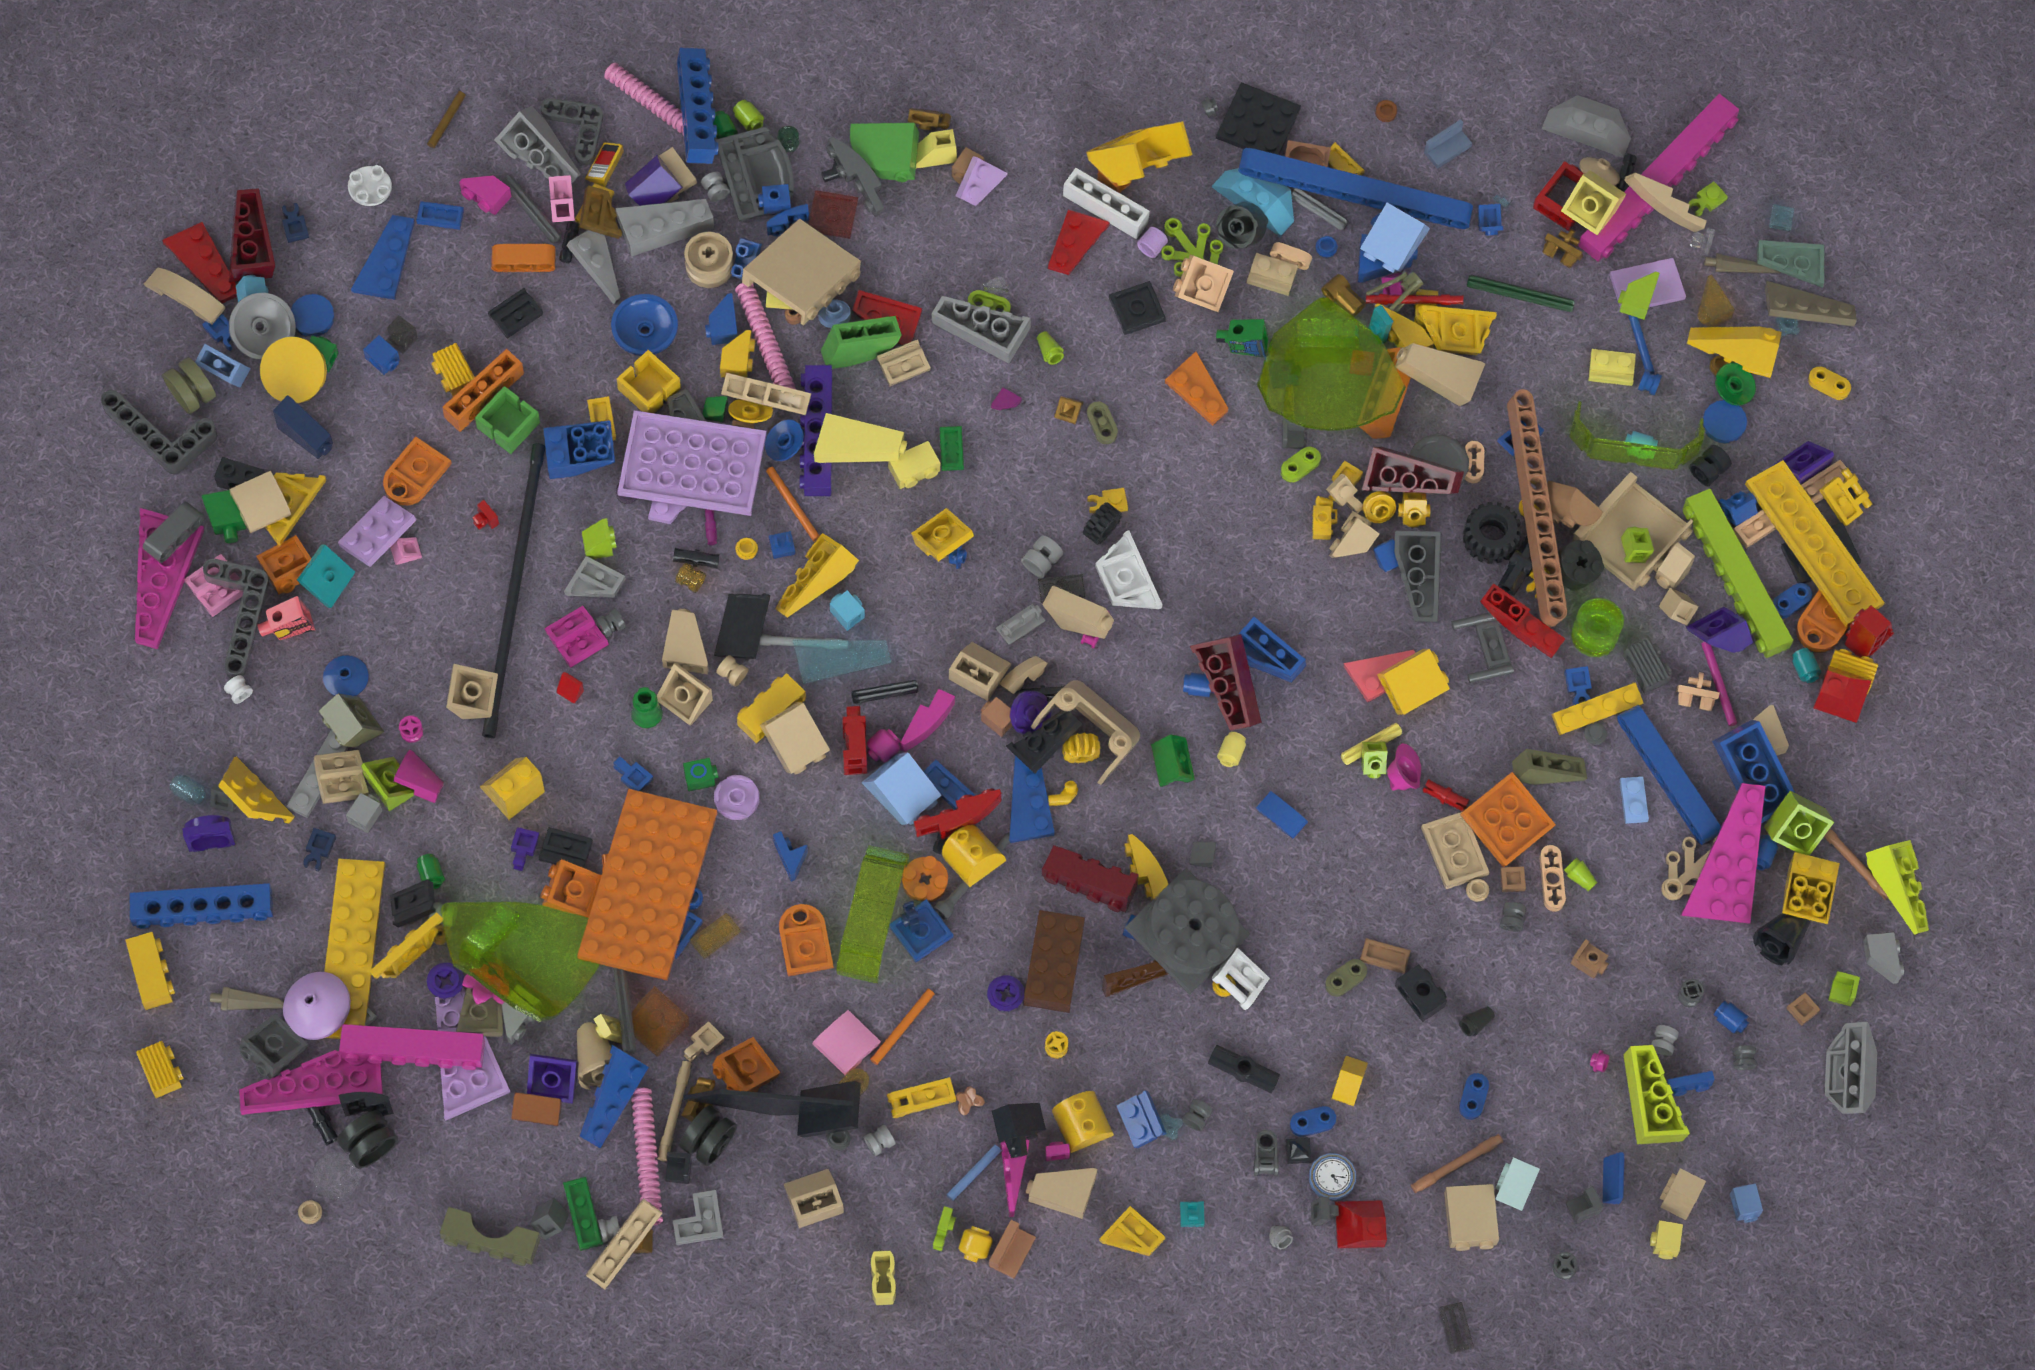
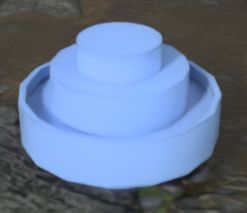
[818,300,851,328]

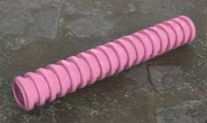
[604,62,684,136]
[735,283,797,390]
[631,1087,663,1225]

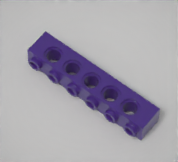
[800,365,832,496]

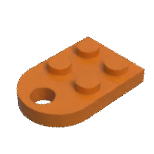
[383,436,452,506]
[1796,590,1850,652]
[779,904,834,976]

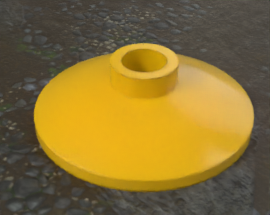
[728,399,773,424]

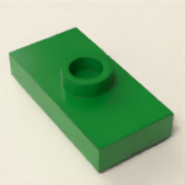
[939,426,964,471]

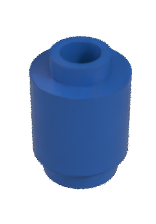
[1183,672,1214,697]
[1756,835,1778,871]
[1713,1001,1749,1034]

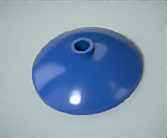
[611,294,678,356]

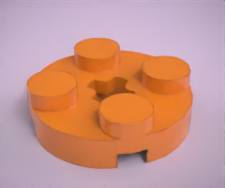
[902,856,948,903]

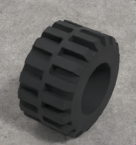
[1463,502,1522,564]

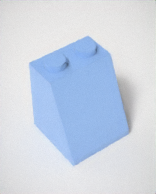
[1360,203,1430,273]
[861,752,941,825]

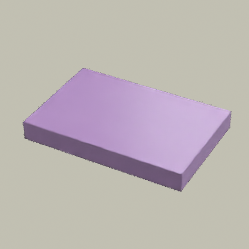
[1609,258,1686,308]

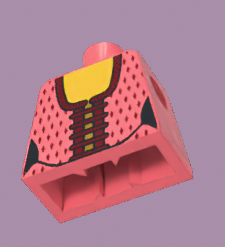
[257,596,315,640]

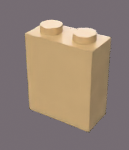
[760,702,830,775]
[1444,1184,1499,1251]

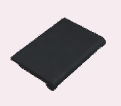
[714,593,771,659]

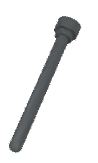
[933,834,1010,920]

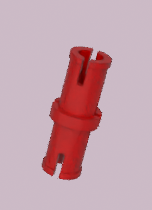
[1423,779,1470,812]

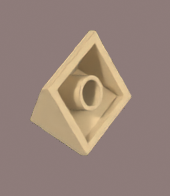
[657,663,713,725]
[446,664,498,719]

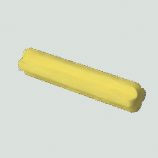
[1341,723,1402,765]

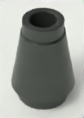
[1459,1006,1495,1037]

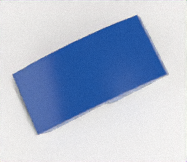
[766,204,809,237]
[1256,791,1308,839]

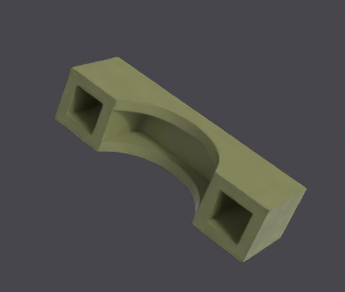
[440,1207,541,1266]

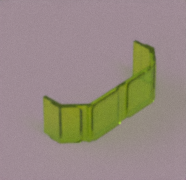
[1569,401,1705,470]
[836,845,909,984]

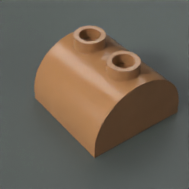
[1547,481,1603,528]

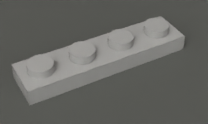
[287,729,349,818]

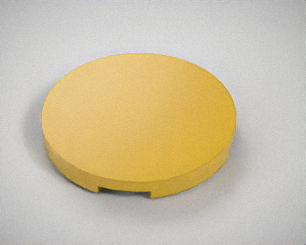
[260,337,327,404]

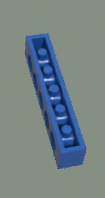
[677,48,719,164]
[130,883,273,929]

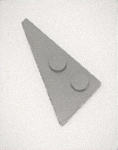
[567,230,620,304]

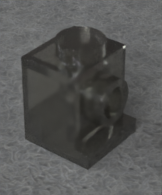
[386,315,418,354]

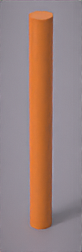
[766,467,820,542]
[870,989,935,1065]

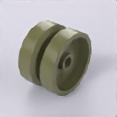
[162,357,216,415]

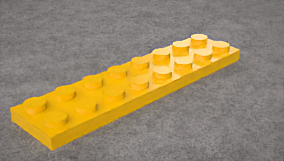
[1745,460,1885,627]
[324,859,385,1039]

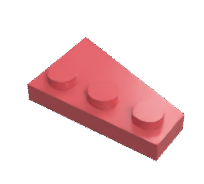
[1344,650,1416,703]

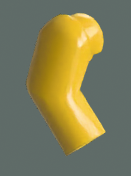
[1048,781,1078,806]

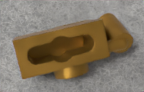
[907,108,951,130]
[681,1077,716,1122]

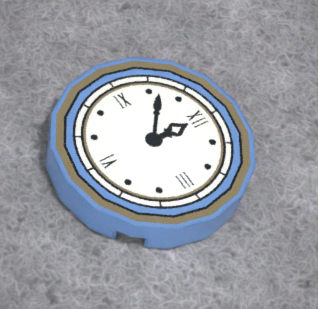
[1309,1153,1356,1201]

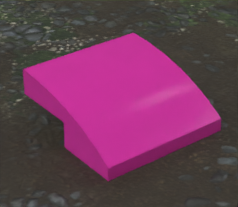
[544,606,609,668]

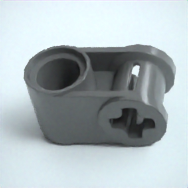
[1254,1130,1279,1176]

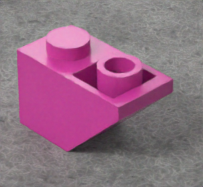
[459,175,512,215]

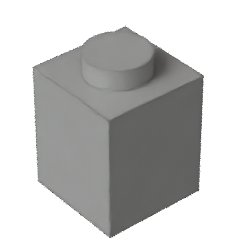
[346,793,382,833]

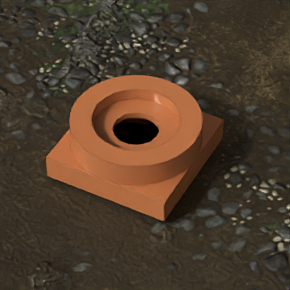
[1285,140,1331,167]

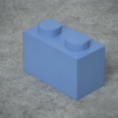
[195,344,251,387]

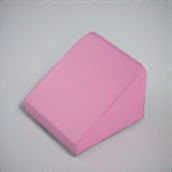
[390,537,422,565]

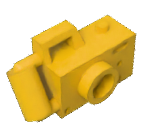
[1312,496,1337,540]

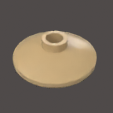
[1579,157,1620,186]

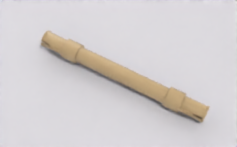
[657,1061,692,1162]

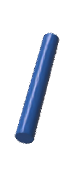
[1628,315,1655,374]

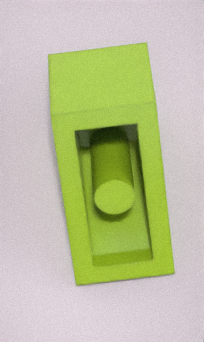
[1618,272,1660,320]

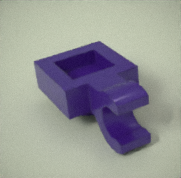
[511,827,540,871]

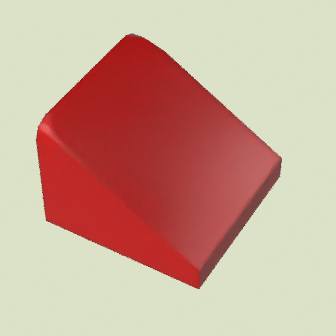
[557,672,584,703]

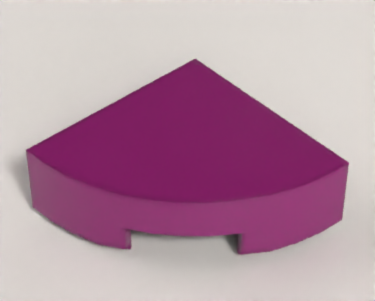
[991,388,1022,410]

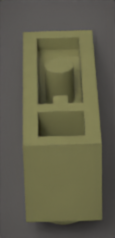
[1512,749,1587,785]

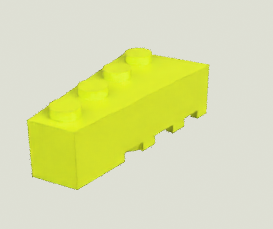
[1623,1045,1690,1144]

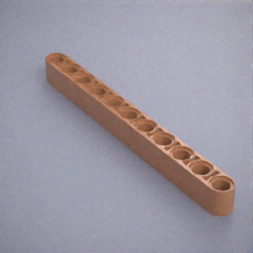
[1507,389,1567,627]

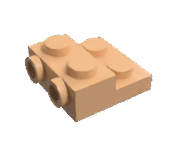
[1173,255,1234,312]

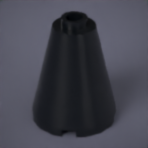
[1753,913,1811,966]

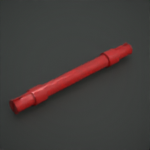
[1366,294,1464,305]

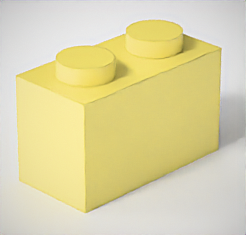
[888,441,940,489]

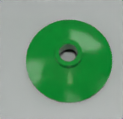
[1715,363,1756,406]

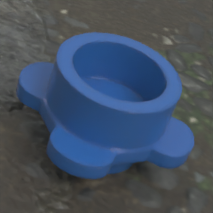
[949,545,967,569]

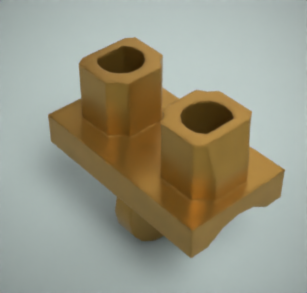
[1542,229,1583,269]

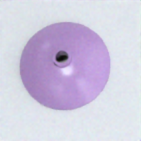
[283,972,351,1040]

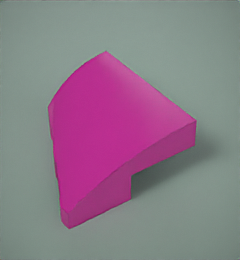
[393,749,444,803]

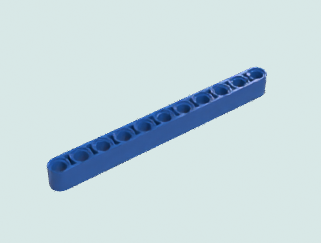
[1238,148,1473,229]

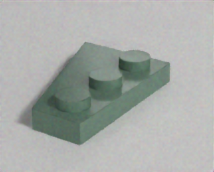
[1757,240,1824,288]

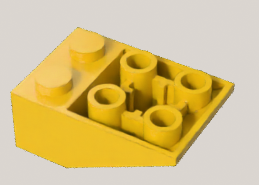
[1782,852,1840,924]

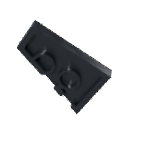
[1006,710,1082,774]

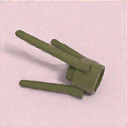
[1366,271,1424,313]

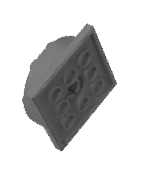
[1124,867,1250,995]

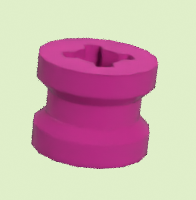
[399,716,423,743]

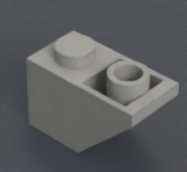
[1863,932,1904,984]
[502,986,540,1045]

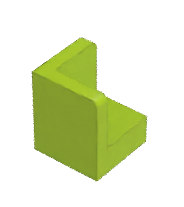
[1828,971,1860,1006]

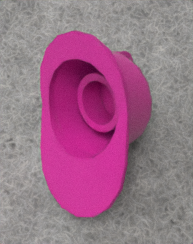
[1387,744,1421,791]

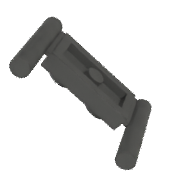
[1451,612,1514,683]

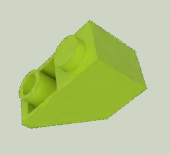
[582,518,616,559]

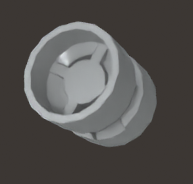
[1021,535,1063,578]

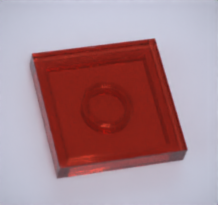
[808,190,858,239]

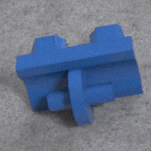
[731,238,762,279]

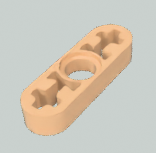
[1540,845,1566,911]

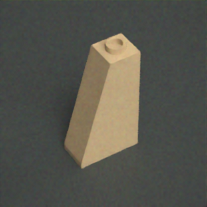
[1395,343,1485,406]

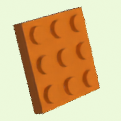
[1460,772,1556,867]

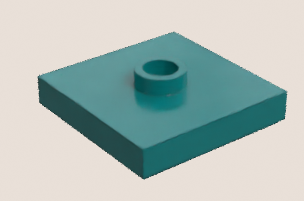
[297,544,355,608]

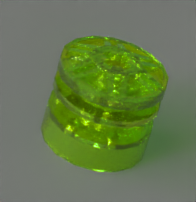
[1571,598,1624,657]

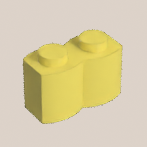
[871,1251,896,1305]

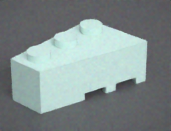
[1495,1157,1540,1211]

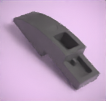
[826,137,884,217]

